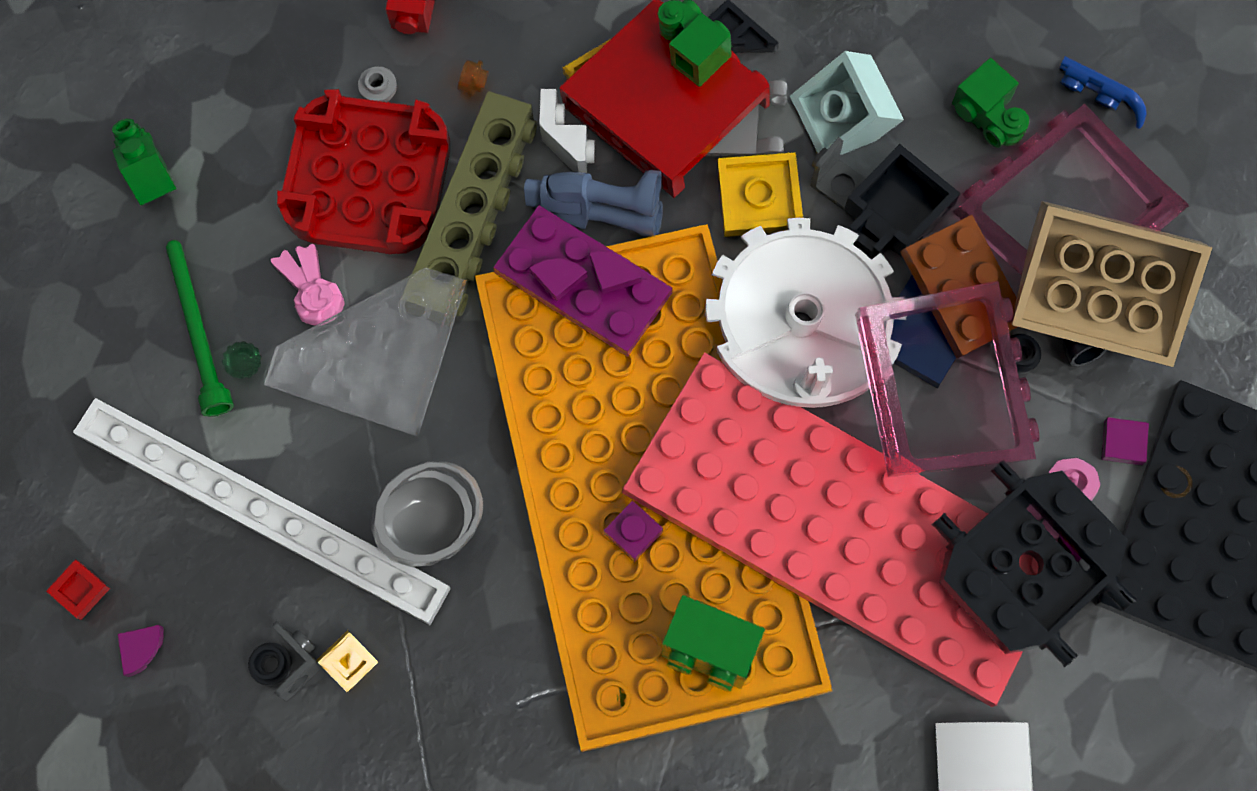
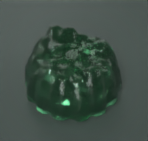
[222,341,262,379]

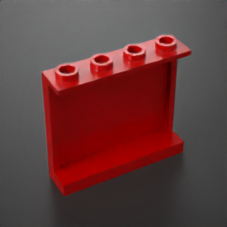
[559,0,770,198]

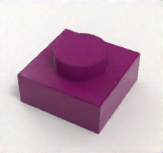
[604,500,663,562]

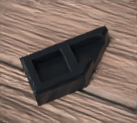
[708,0,779,53]

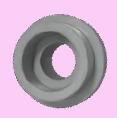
[358,66,397,102]

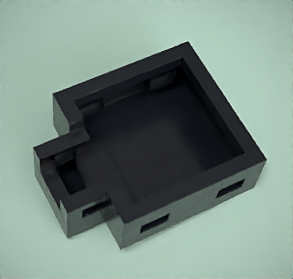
[844,144,960,259]

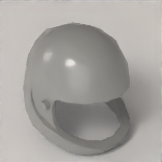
[371,461,483,567]

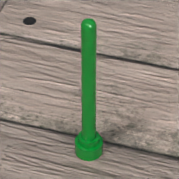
[166,240,234,417]

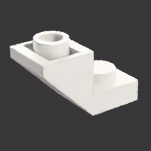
[539,89,595,173]

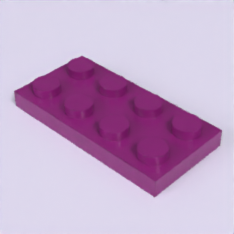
[493,205,672,357]

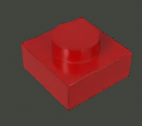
[46,559,110,620]

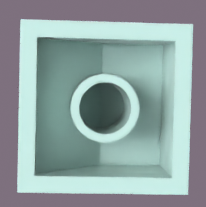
[790,51,904,155]

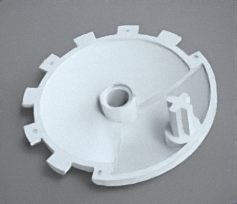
[705,218,906,408]

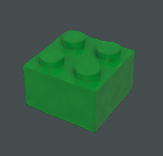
[661,595,765,692]

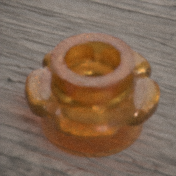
[458,60,489,97]

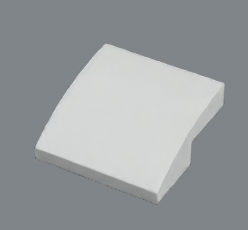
[936,722,1033,791]

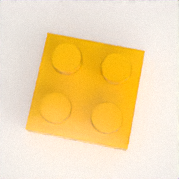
[717,152,803,237]

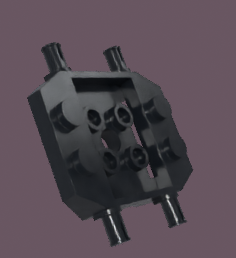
[932,460,1136,667]

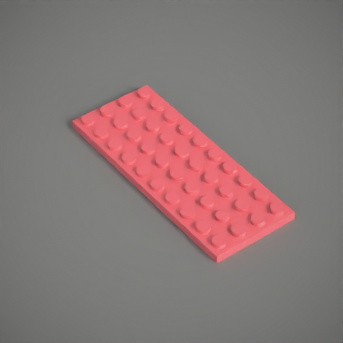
[622,352,1039,707]

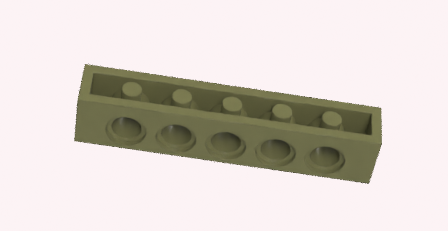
[402,91,538,327]

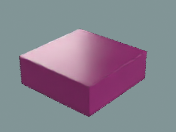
[1101,417,1149,466]

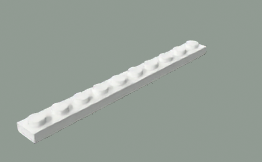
[73,398,451,625]

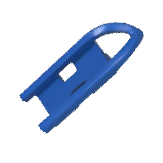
[1059,56,1147,129]

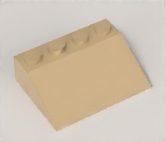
[1011,201,1212,367]

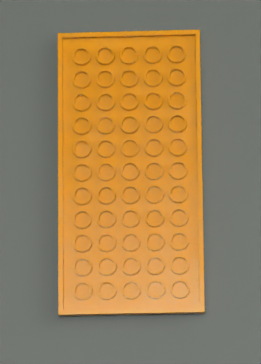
[475,224,833,752]

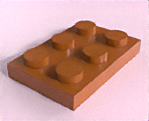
[900,215,1017,358]

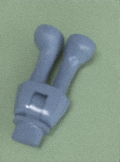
[524,170,663,237]

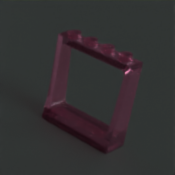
[952,104,1189,276]
[855,281,1039,477]

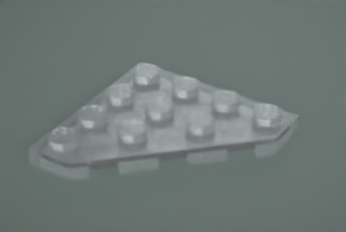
[264,267,467,436]

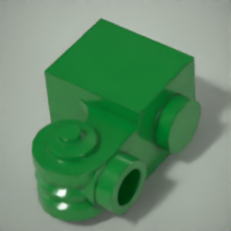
[658,0,732,87]
[951,57,1029,148]
[112,119,177,206]

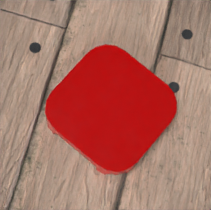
[277,89,450,254]

